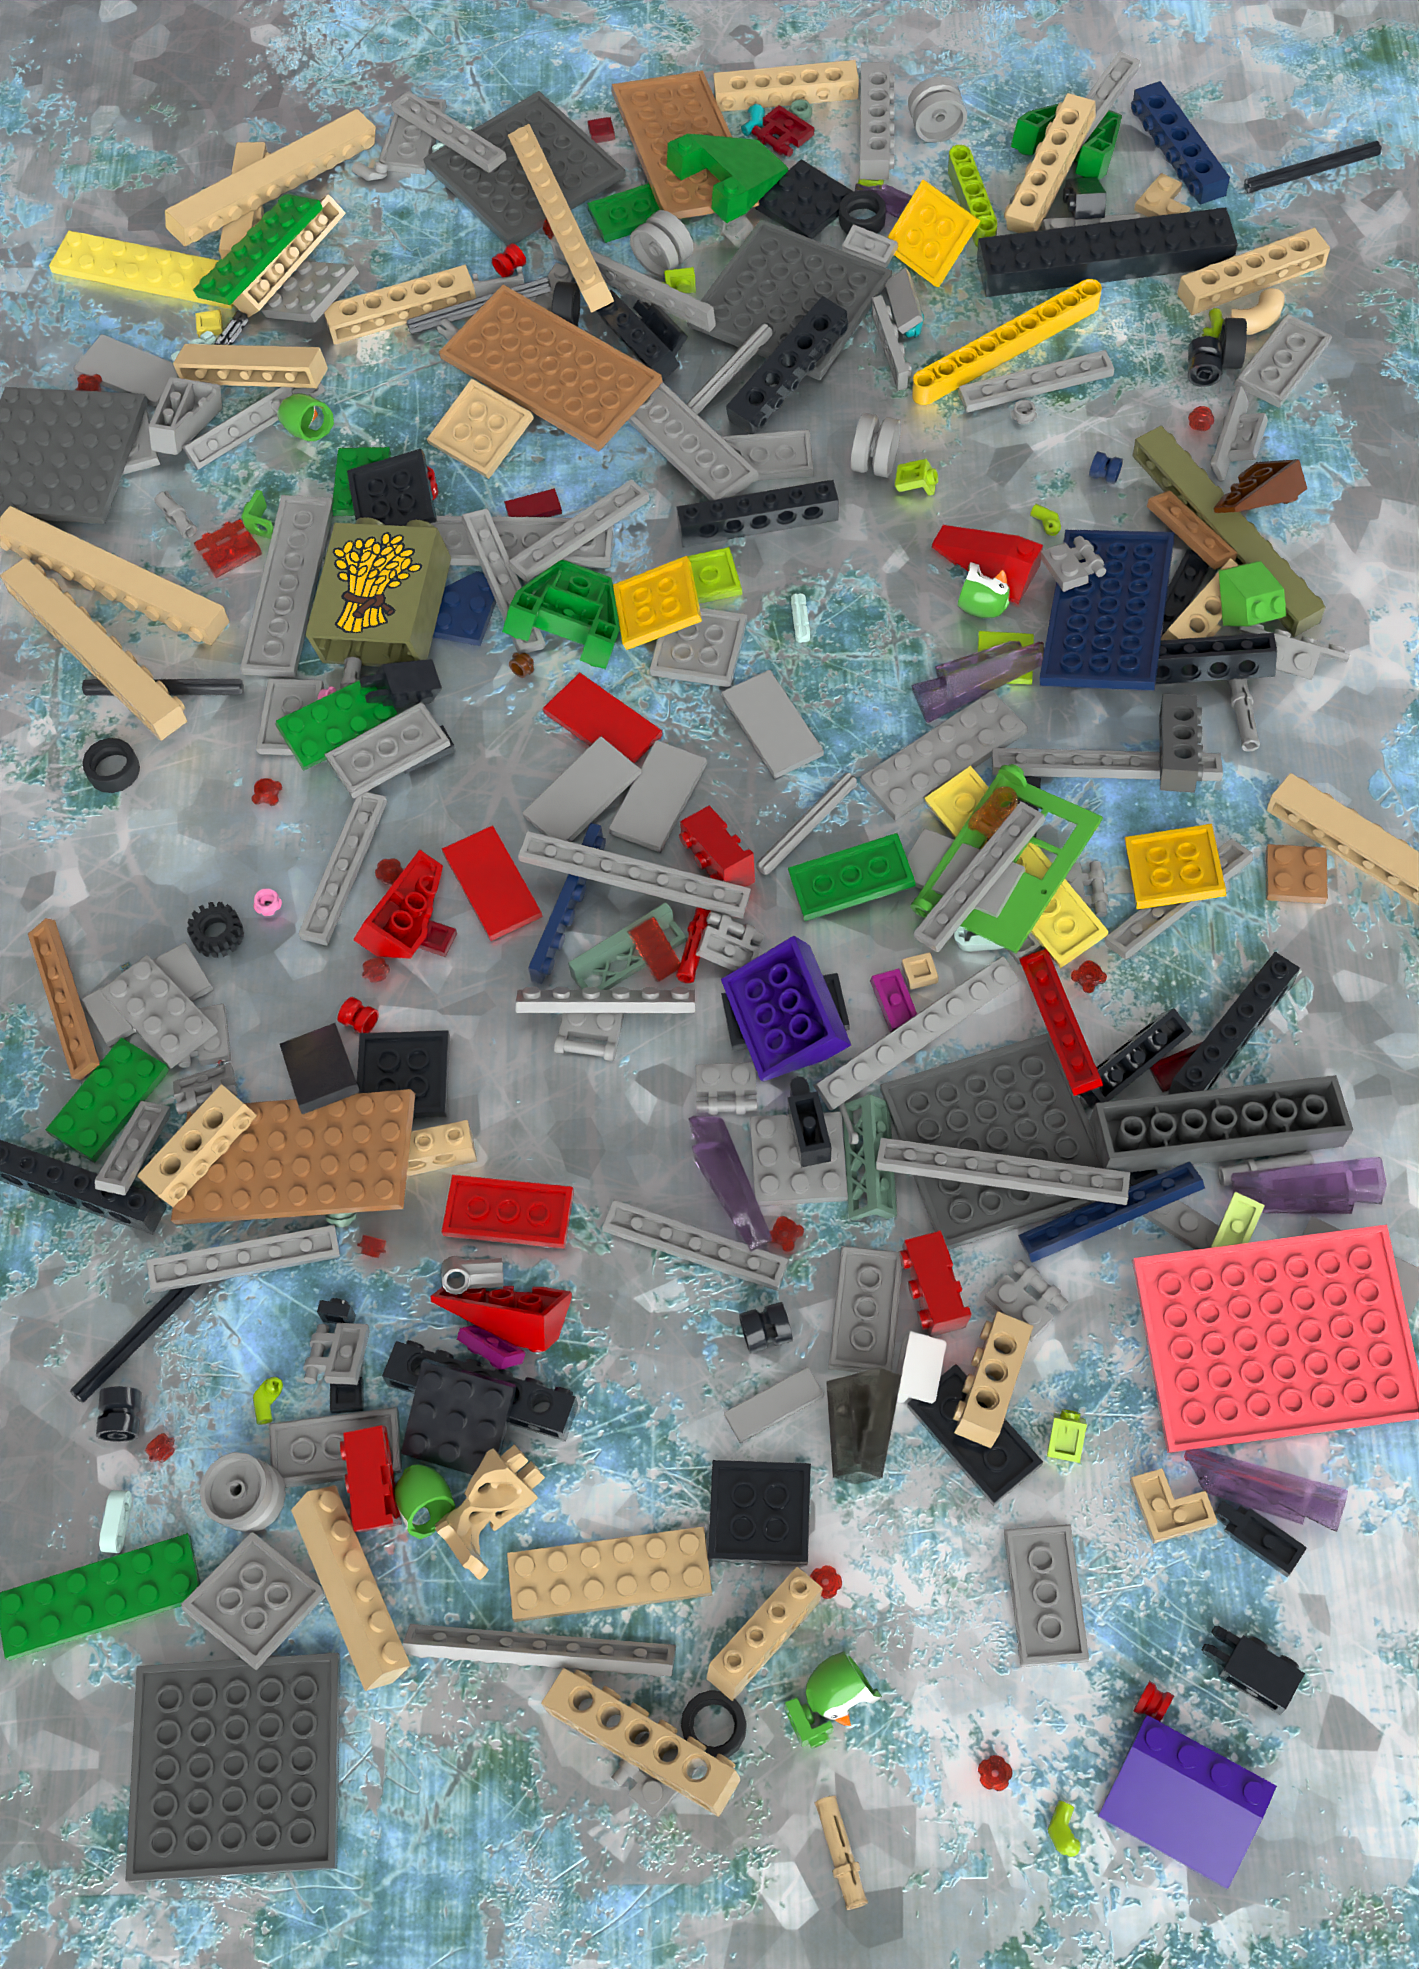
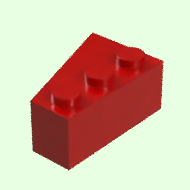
[679,805,755,887]
[899,1230,972,1337]
[340,1425,402,1532]

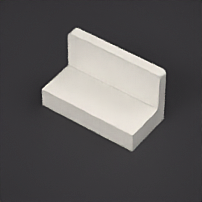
[890,1331,946,1403]

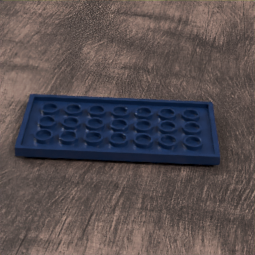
[1040,529,1174,691]

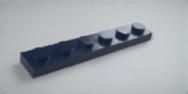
[528,823,606,984]
[1018,1161,1205,1263]

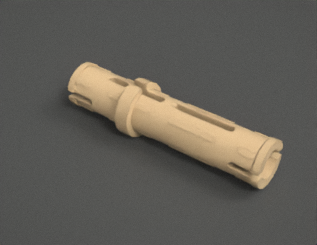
[814,1796,868,1910]

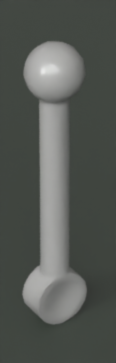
[839,1103,858,1144]

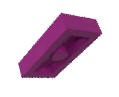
[870,969,917,1032]
[456,1325,526,1369]

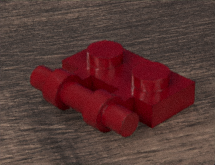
[752,105,814,157]

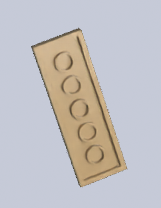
[507,1526,712,1622]

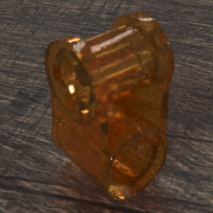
[968,786,1019,842]

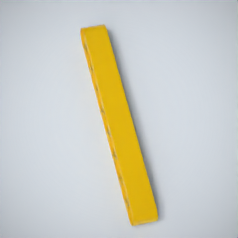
[912,279,1102,405]

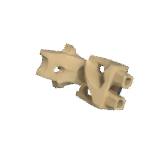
[435,1444,545,1580]

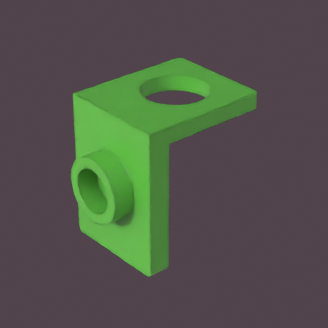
[241,490,273,539]

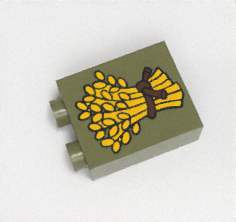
[305,518,451,667]

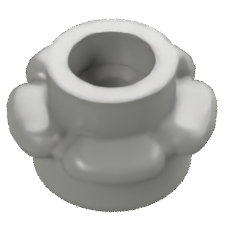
[1011,400,1037,424]

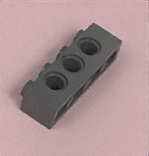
[1159,694,1203,793]

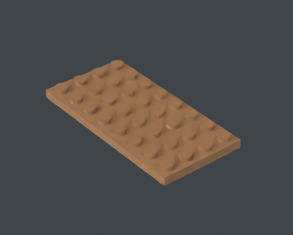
[611,71,759,219]
[439,285,663,452]
[171,1089,415,1225]

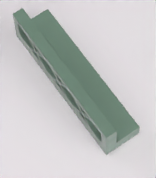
[568,902,687,990]
[843,1094,897,1221]

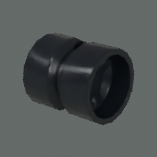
[1187,336,1222,387]
[739,1302,793,1354]
[96,1386,142,1442]

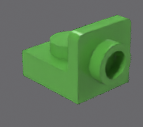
[784,1697,834,1749]

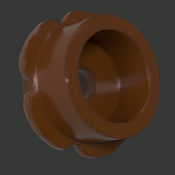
[509,652,534,678]

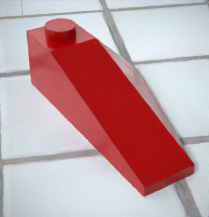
[932,525,1043,605]
[353,849,443,959]
[430,1286,572,1352]

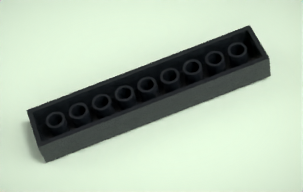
[977,207,1238,297]

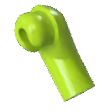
[1202,308,1224,339]
[1030,504,1061,536]
[253,1376,283,1425]
[1048,1800,1081,1857]

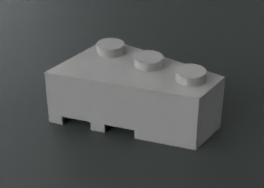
[148,377,222,455]

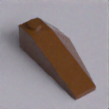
[1214,459,1307,513]

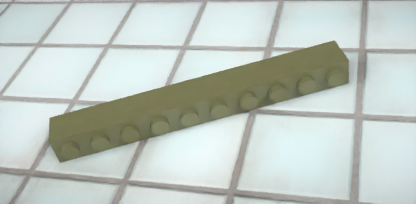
[1132,425,1326,637]

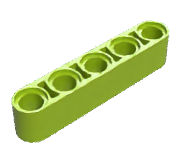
[948,145,998,247]

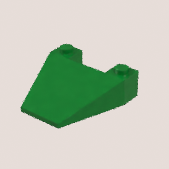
[1011,103,1122,180]
[666,133,788,223]
[502,559,620,670]

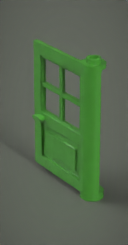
[910,764,1103,954]

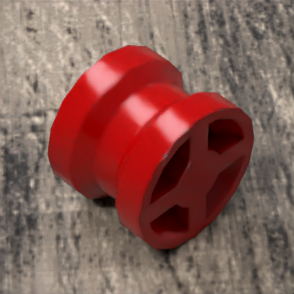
[1133,1680,1174,1722]

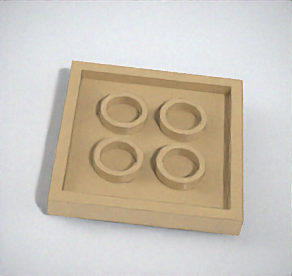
[427,379,534,479]

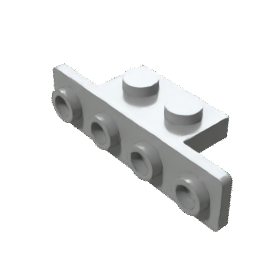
[1210,386,1268,481]
[1239,624,1350,680]

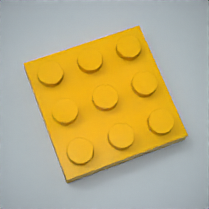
[887,179,980,287]
[613,556,702,650]
[1125,824,1226,909]

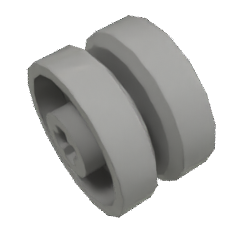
[908,76,967,143]
[630,210,693,278]
[851,413,901,478]
[200,1452,286,1533]

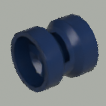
[1089,451,1123,484]

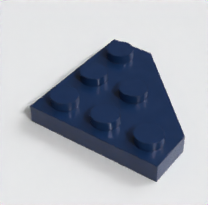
[433,571,496,646]

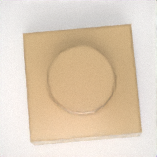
[901,952,939,990]

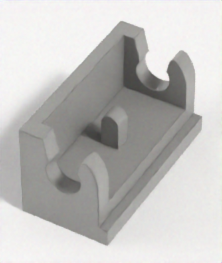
[472,266,524,298]

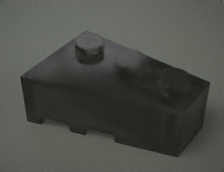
[826,1367,902,1484]

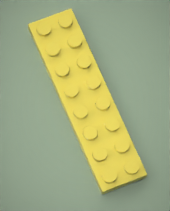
[49,230,234,309]
[924,766,1109,968]

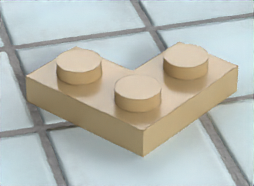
[1134,173,1191,217]
[1130,1468,1218,1544]

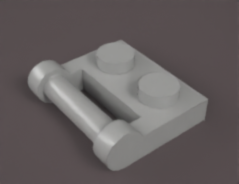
[554,1013,624,1061]

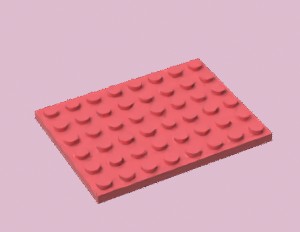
[1132,1224,1419,1453]

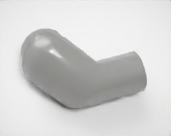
[352,161,388,181]

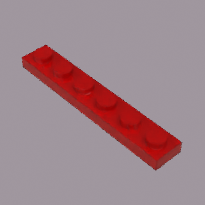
[1019,949,1103,1096]

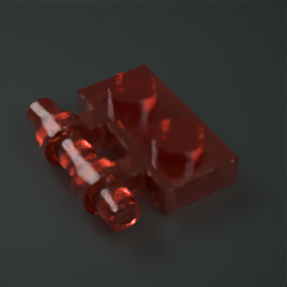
[193,519,262,578]

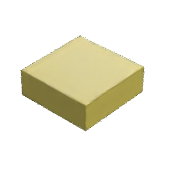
[195,310,223,338]

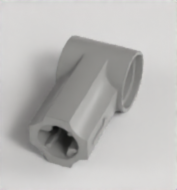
[440,1256,503,1295]

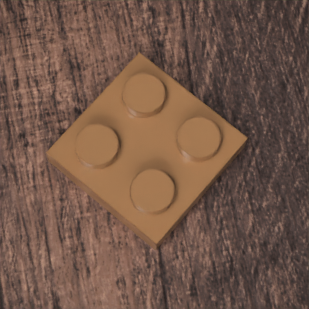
[1266,844,1328,904]

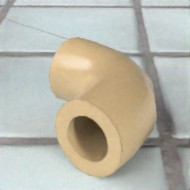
[1230,288,1285,335]

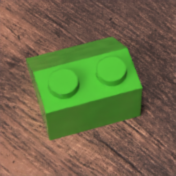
[1219,561,1286,626]

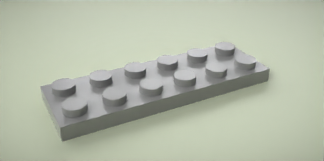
[860,690,1028,821]

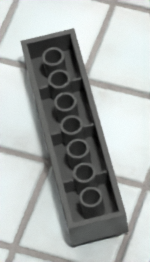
[1089,1075,1353,1172]

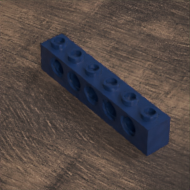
[1131,81,1230,205]

